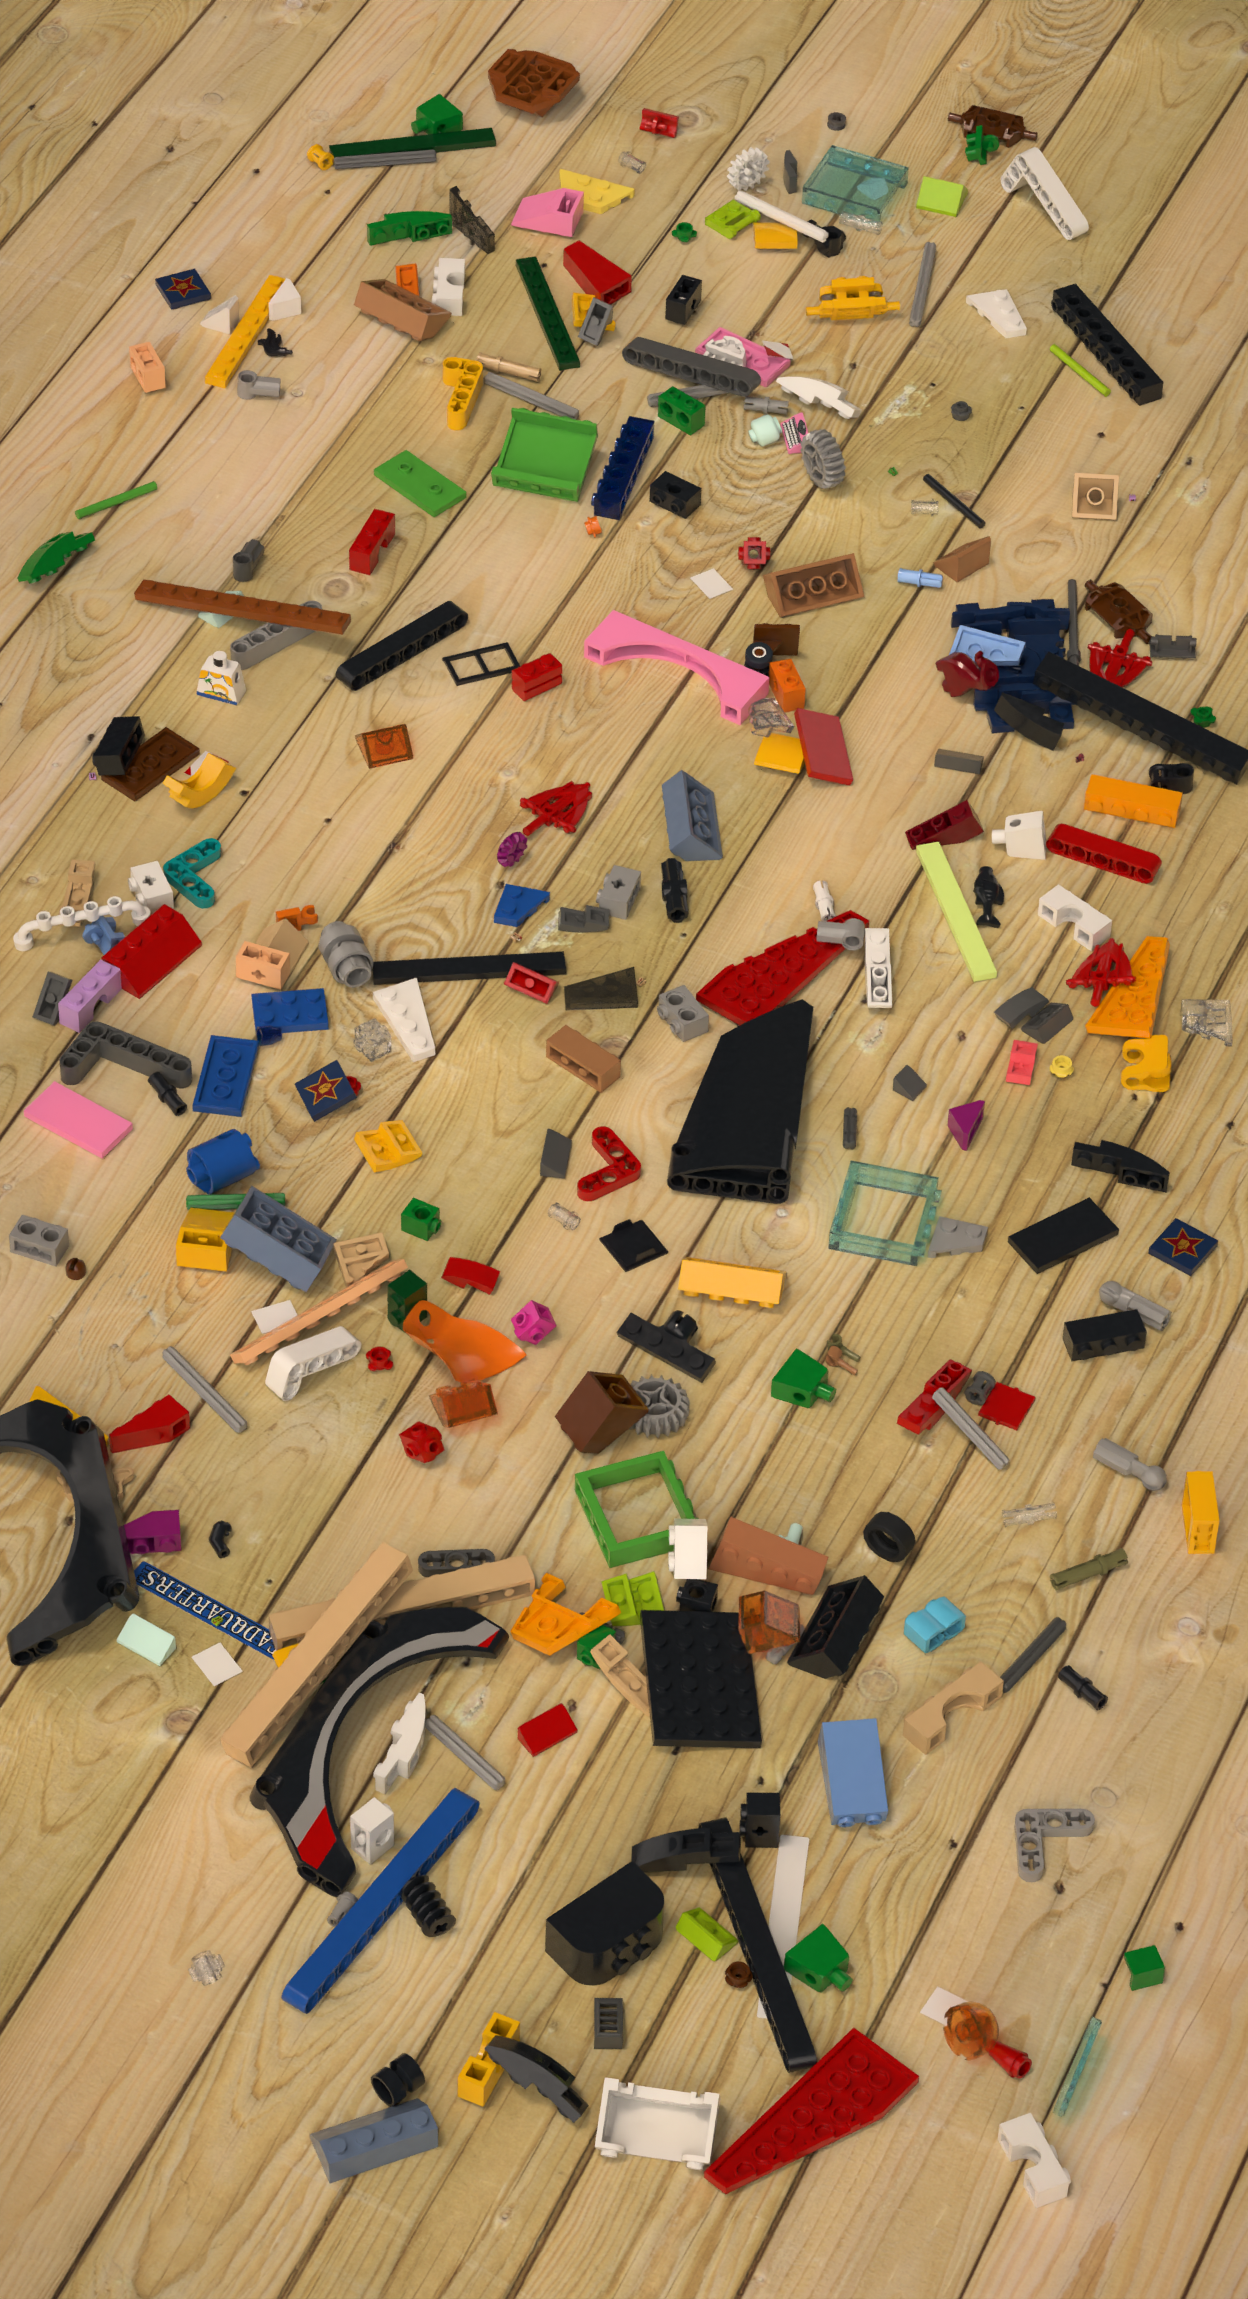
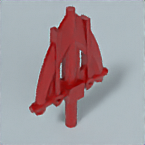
[1087,629,1153,688]
[520,781,592,836]
[1066,938,1136,1007]

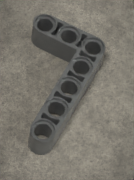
[59,1021,192,1089]

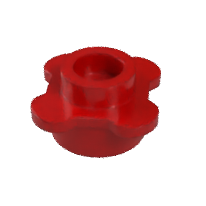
[366,1346,393,1371]

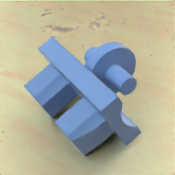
[82,916,125,955]

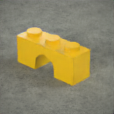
[458,2012,520,2107]

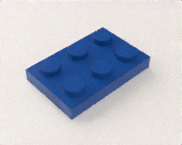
[251,988,329,1035]

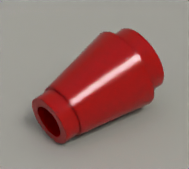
[989,2041,1032,2079]

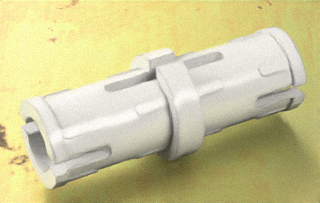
[813,881,836,922]

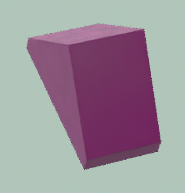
[947,1100,985,1151]

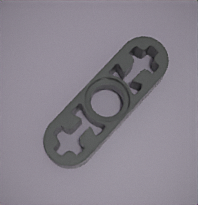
[418,1549,495,1577]

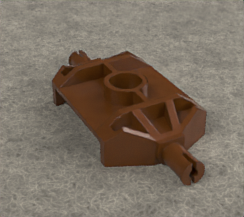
[948,105,1038,148]
[1084,579,1153,644]

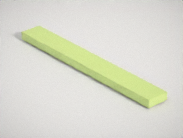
[916,842,997,982]

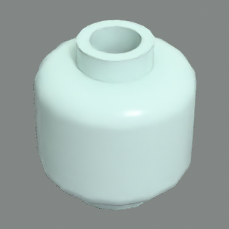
[748,414,782,447]

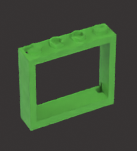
[574,1451,699,1568]

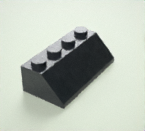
[787,1575,885,1679]

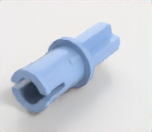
[897,568,943,588]

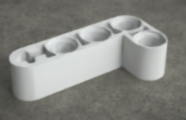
[265,1326,361,1401]

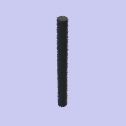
[923,474,986,528]

